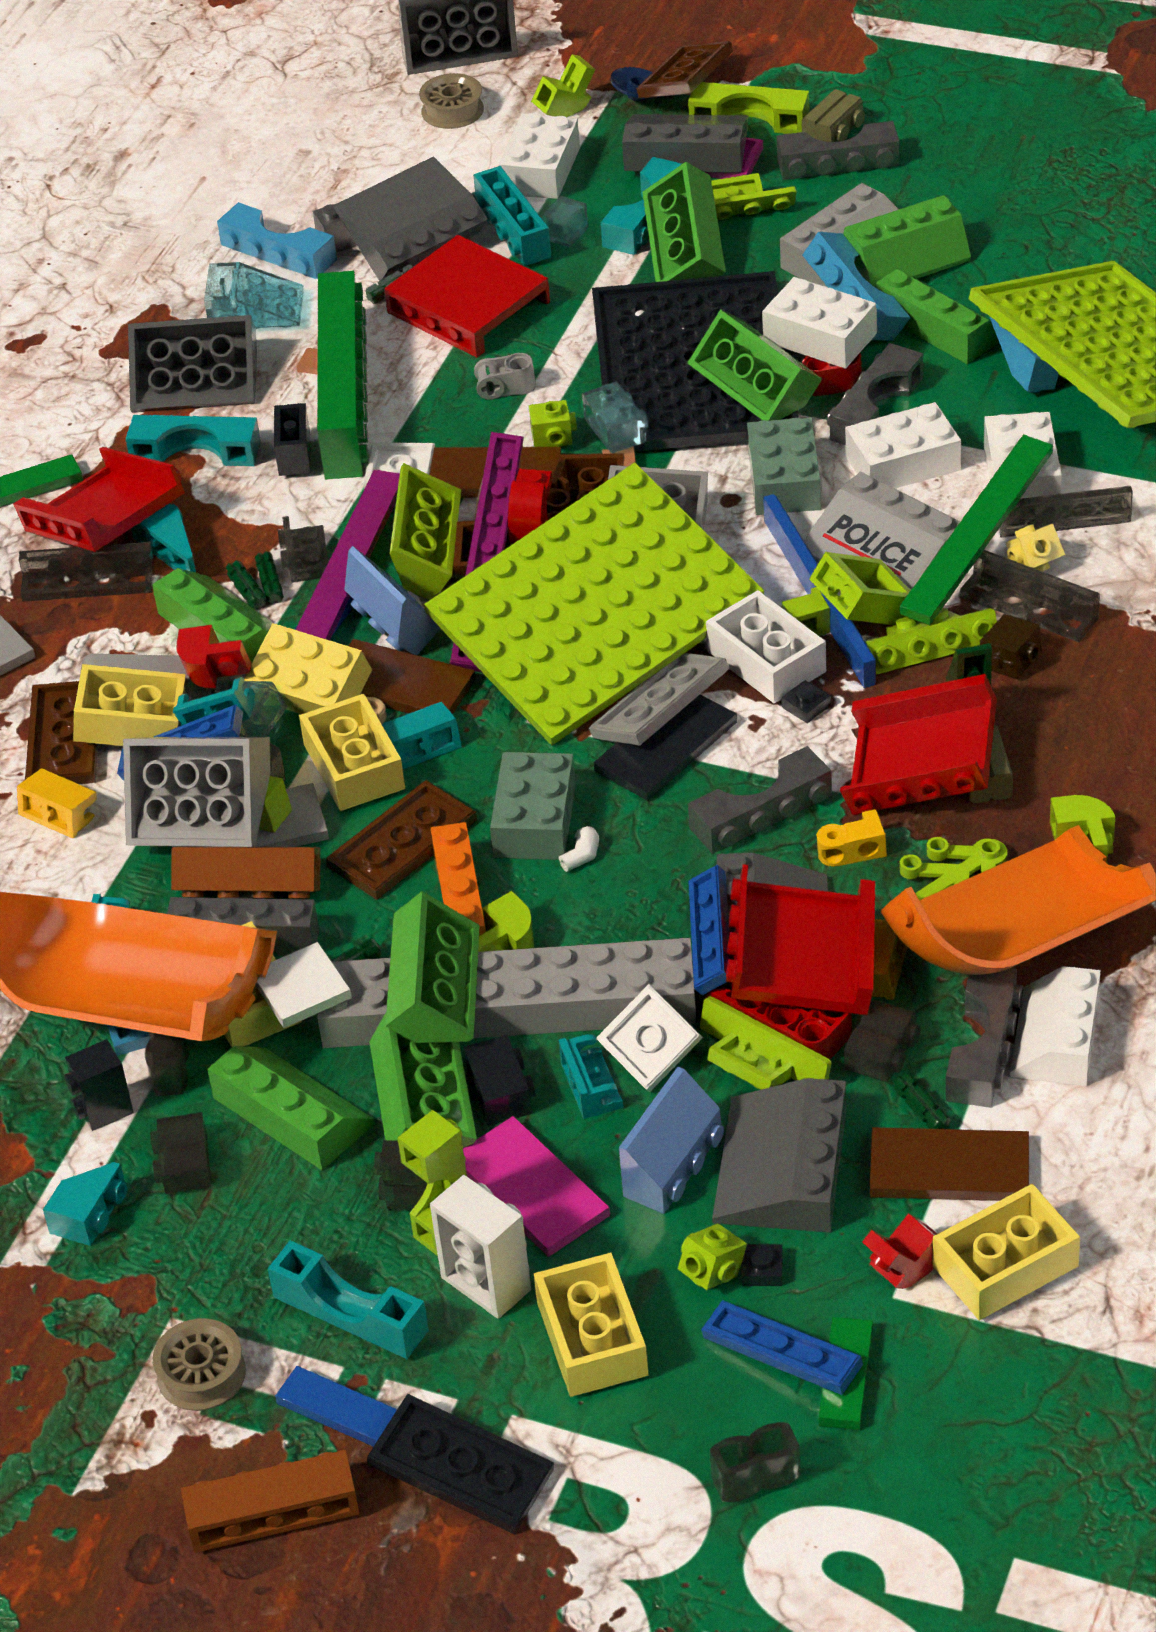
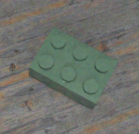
[747,417,821,515]
[490,752,576,860]

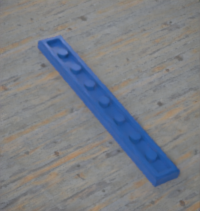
[763,494,876,688]

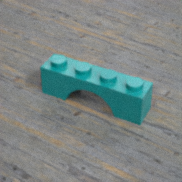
[601,157,682,255]
[126,415,261,466]
[268,1240,429,1359]

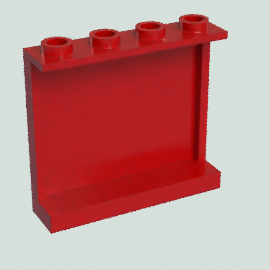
[384,235,550,358]
[13,447,185,552]
[840,674,997,815]
[726,864,875,1015]

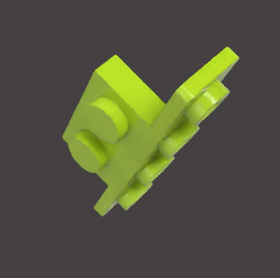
[711,173,797,220]
[865,608,997,675]
[700,996,832,1090]

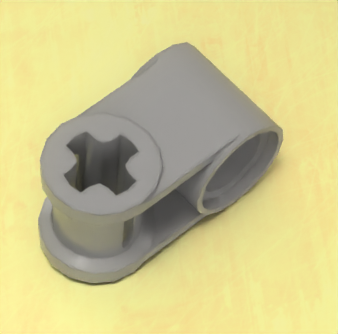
[474,353,536,400]

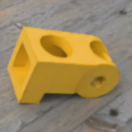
[816,809,887,867]

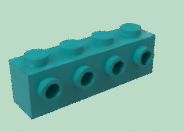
[472,166,551,266]

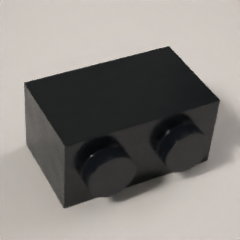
[274,403,311,476]
[464,1035,536,1126]
[64,1039,134,1131]

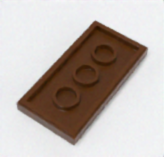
[636,41,733,98]
[430,447,562,498]
[348,639,476,714]
[25,681,98,784]
[326,780,477,900]
[870,1127,1029,1201]

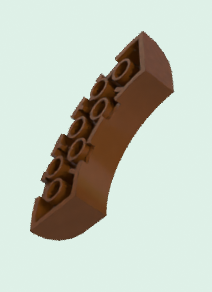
[453,453,625,582]

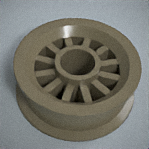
[419,73,484,129]
[153,1318,246,1411]

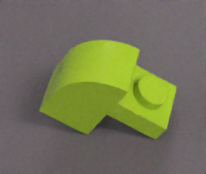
[531,54,595,117]
[1050,795,1115,863]
[478,891,534,952]

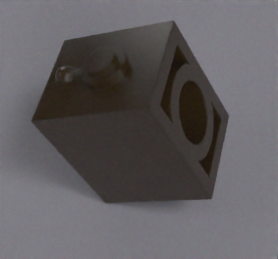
[980,614,1042,679]

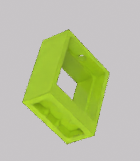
[809,552,911,625]

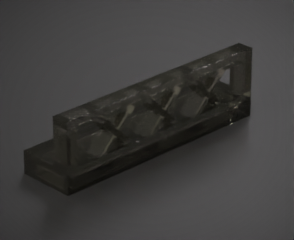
[998,486,1133,538]
[18,542,155,602]
[960,550,1100,642]

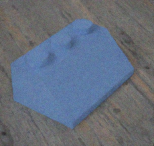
[344,546,441,655]
[619,1067,724,1214]

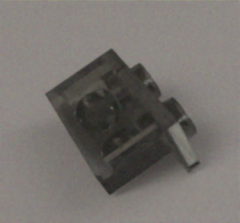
[278,516,328,583]

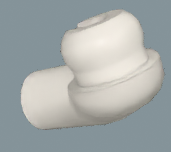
[559,826,599,872]

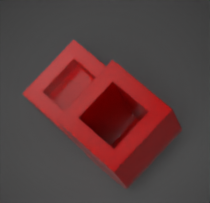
[508,469,552,543]
[176,625,252,688]
[862,1213,938,1289]

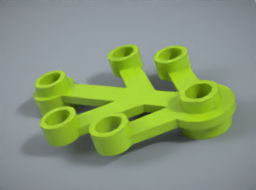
[900,837,1007,900]

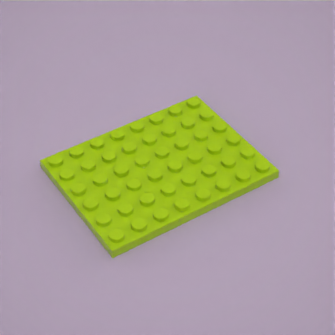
[969,261,1156,428]
[424,462,764,745]

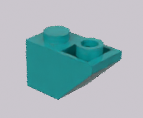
[43,1162,127,1246]

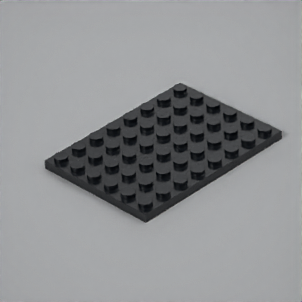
[592,271,799,452]

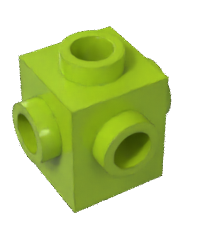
[528,400,577,447]
[678,1223,747,1290]

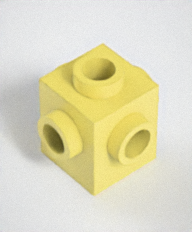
[1005,524,1065,575]

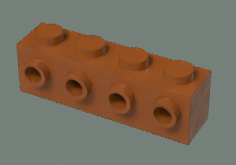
[171,846,320,898]
[181,1450,359,1553]

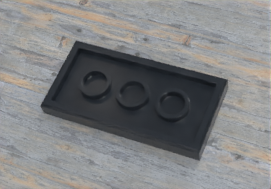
[593,694,737,801]
[367,1393,554,1535]

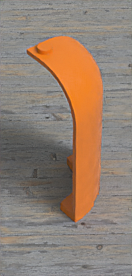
[881,825,1156,975]
[0,892,277,1041]

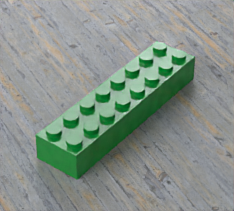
[317,270,369,480]

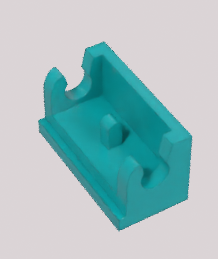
[173,677,255,725]
[382,701,462,769]
[558,1034,623,1119]

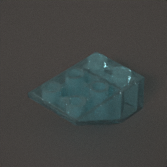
[204,262,304,329]

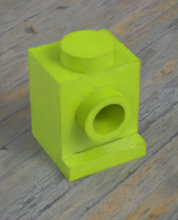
[782,587,830,636]

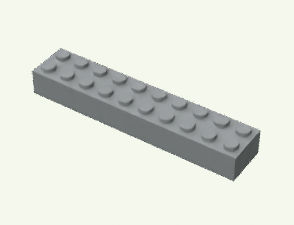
[318,938,696,1048]

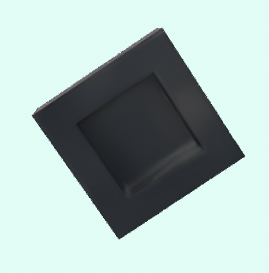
[782,680,831,723]
[741,1244,783,1286]

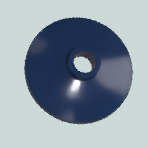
[610,67,662,101]

